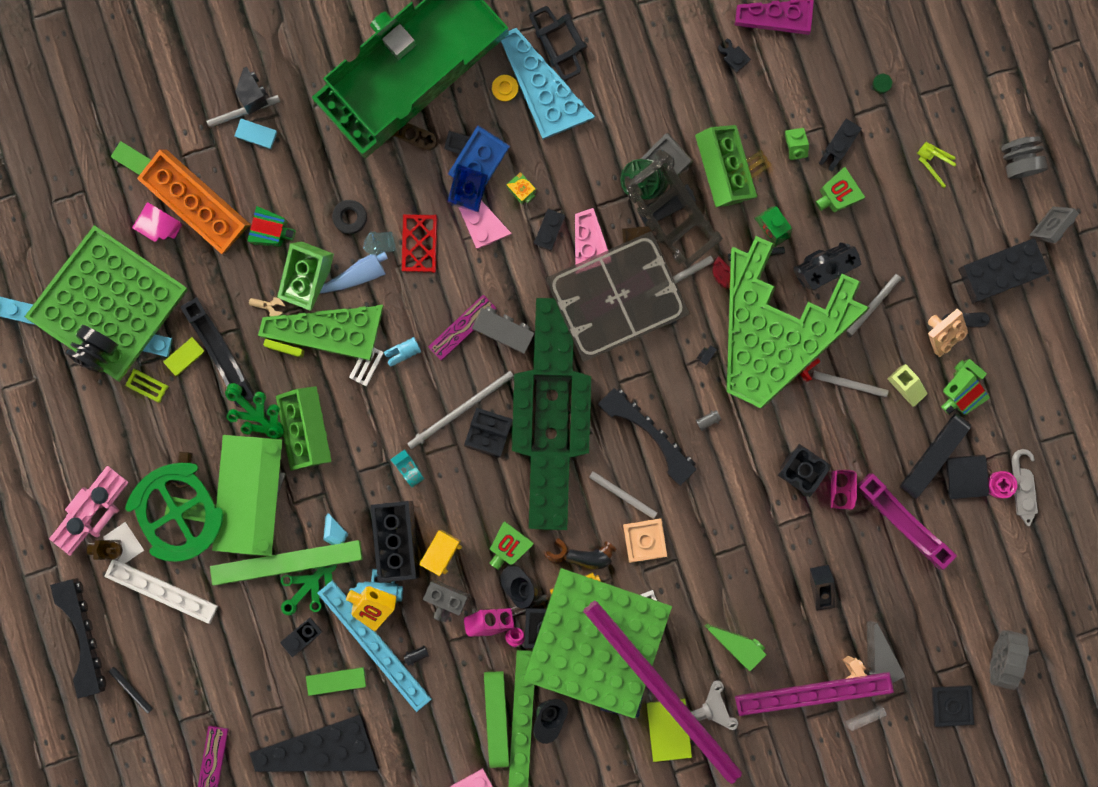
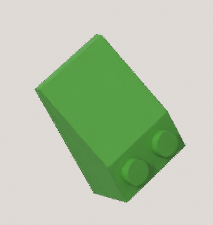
[277,241,334,310]
[704,624,766,671]

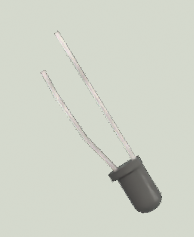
[502,594,548,616]

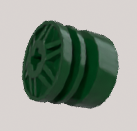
[620,159,669,200]

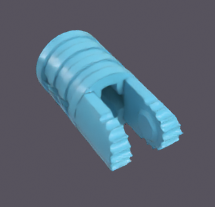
[384,337,421,366]

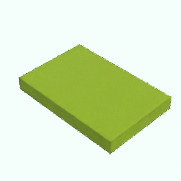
[646,698,692,762]

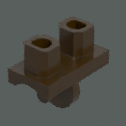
[87,540,123,560]

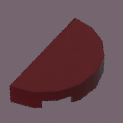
[712,256,731,289]

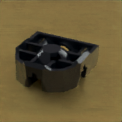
[793,242,862,290]

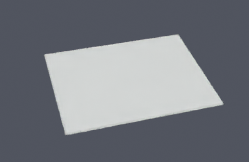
[103,522,144,564]

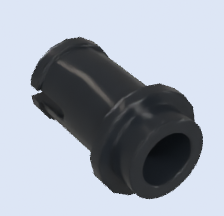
[403,645,429,666]

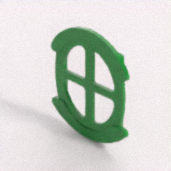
[125,463,223,562]

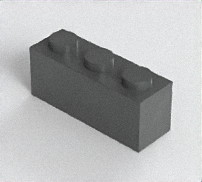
[471,306,534,353]

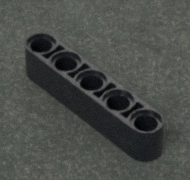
[900,413,972,499]

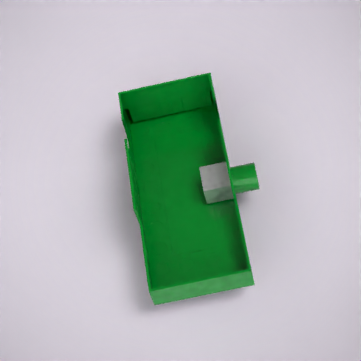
[312,0,509,159]

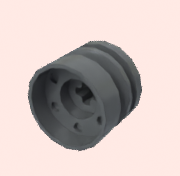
[1001,136,1048,179]

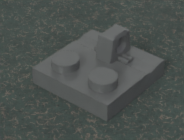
[641,133,693,185]
[1029,206,1079,243]

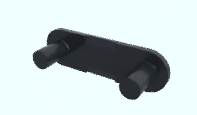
[942,312,990,327]

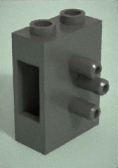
[423,579,470,622]

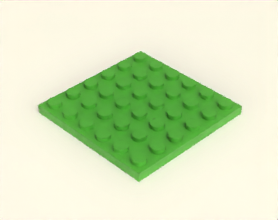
[24,225,188,382]
[523,568,672,719]

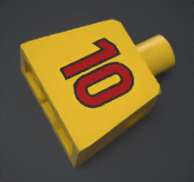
[346,586,397,631]

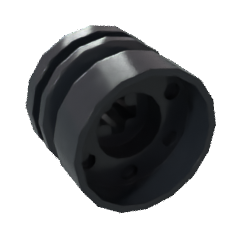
[65,324,118,374]

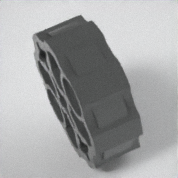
[989,630,1029,690]

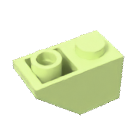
[887,364,928,407]

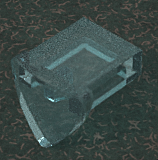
[363,232,396,255]

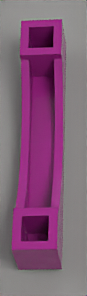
[857,474,957,570]

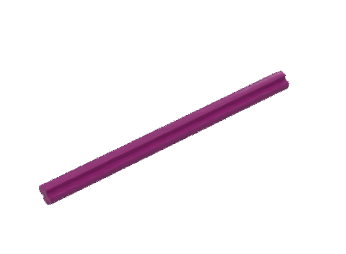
[583,601,742,784]

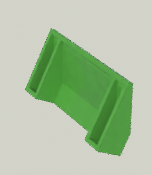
[212,435,282,556]

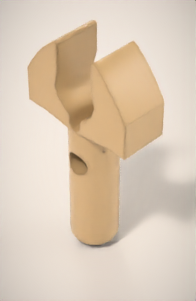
[249,297,286,316]

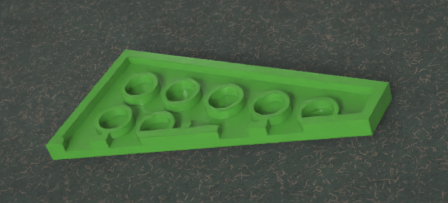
[258,305,384,361]

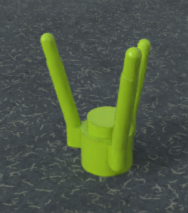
[917,142,956,188]

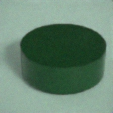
[872,73,892,94]

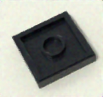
[931,685,974,727]

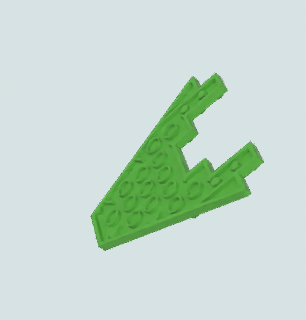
[727,236,870,408]

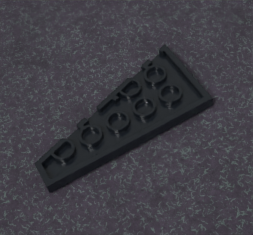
[249,714,379,772]

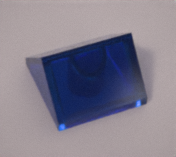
[447,164,488,212]

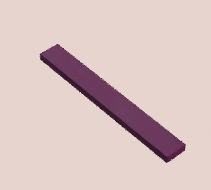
[735,672,894,716]

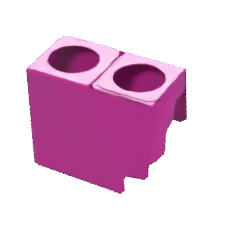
[132,202,183,242]
[831,470,857,509]
[464,608,514,637]

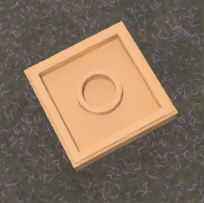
[623,519,667,563]

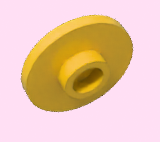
[492,75,518,101]

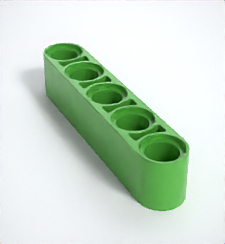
[484,671,509,768]

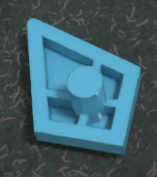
[323,514,348,545]

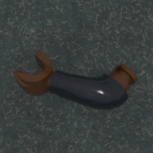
[544,538,617,569]

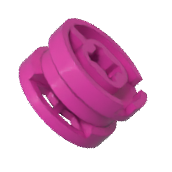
[988,471,1017,498]

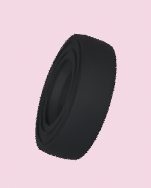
[332,200,367,234]

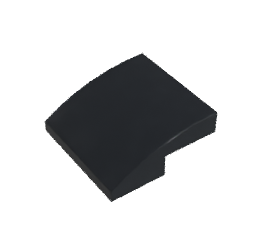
[464,407,513,458]
[946,455,989,499]

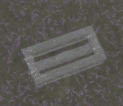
[845,706,887,731]

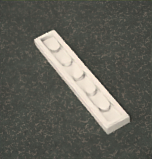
[104,559,218,624]

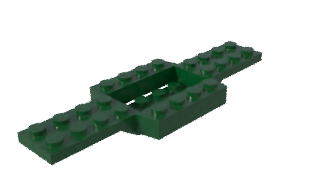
[512,298,591,530]

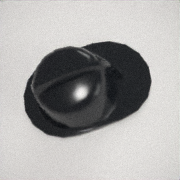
[501,565,538,608]
[533,699,568,744]

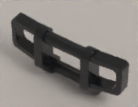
[529,6,588,82]

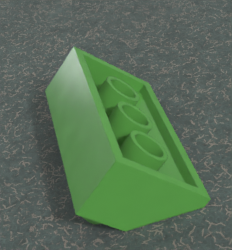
[695,125,757,207]
[276,387,331,471]

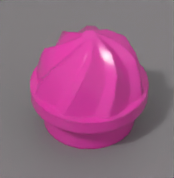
[505,627,525,647]

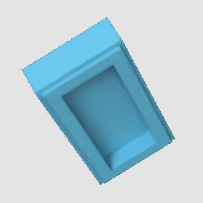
[235,119,277,149]

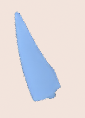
[320,252,388,293]

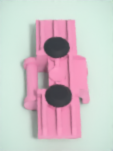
[49,466,129,556]

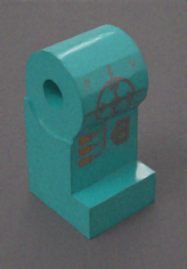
[390,449,425,488]

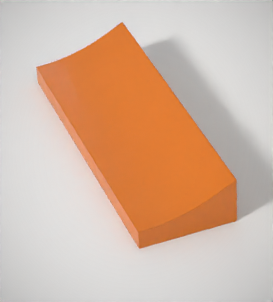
[137,150,251,254]

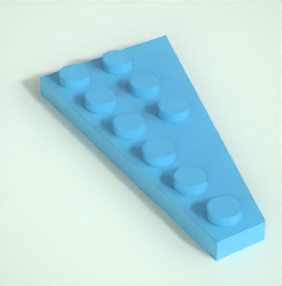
[501,28,595,140]

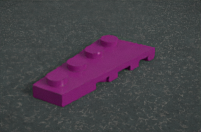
[735,0,814,35]

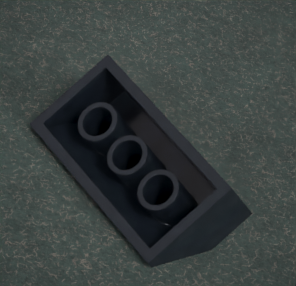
[371,501,421,582]

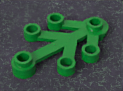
[225,383,284,439]
[281,565,337,615]

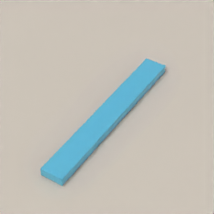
[318,580,432,712]

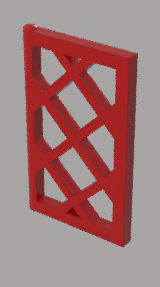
[402,214,437,273]

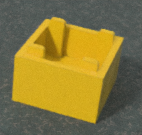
[419,530,462,576]

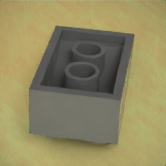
[867,621,905,683]

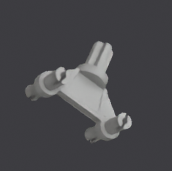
[691,680,738,730]

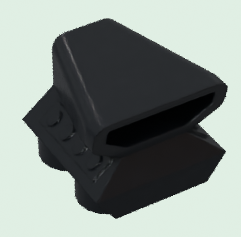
[778,444,831,497]

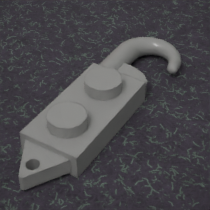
[1012,449,1038,526]

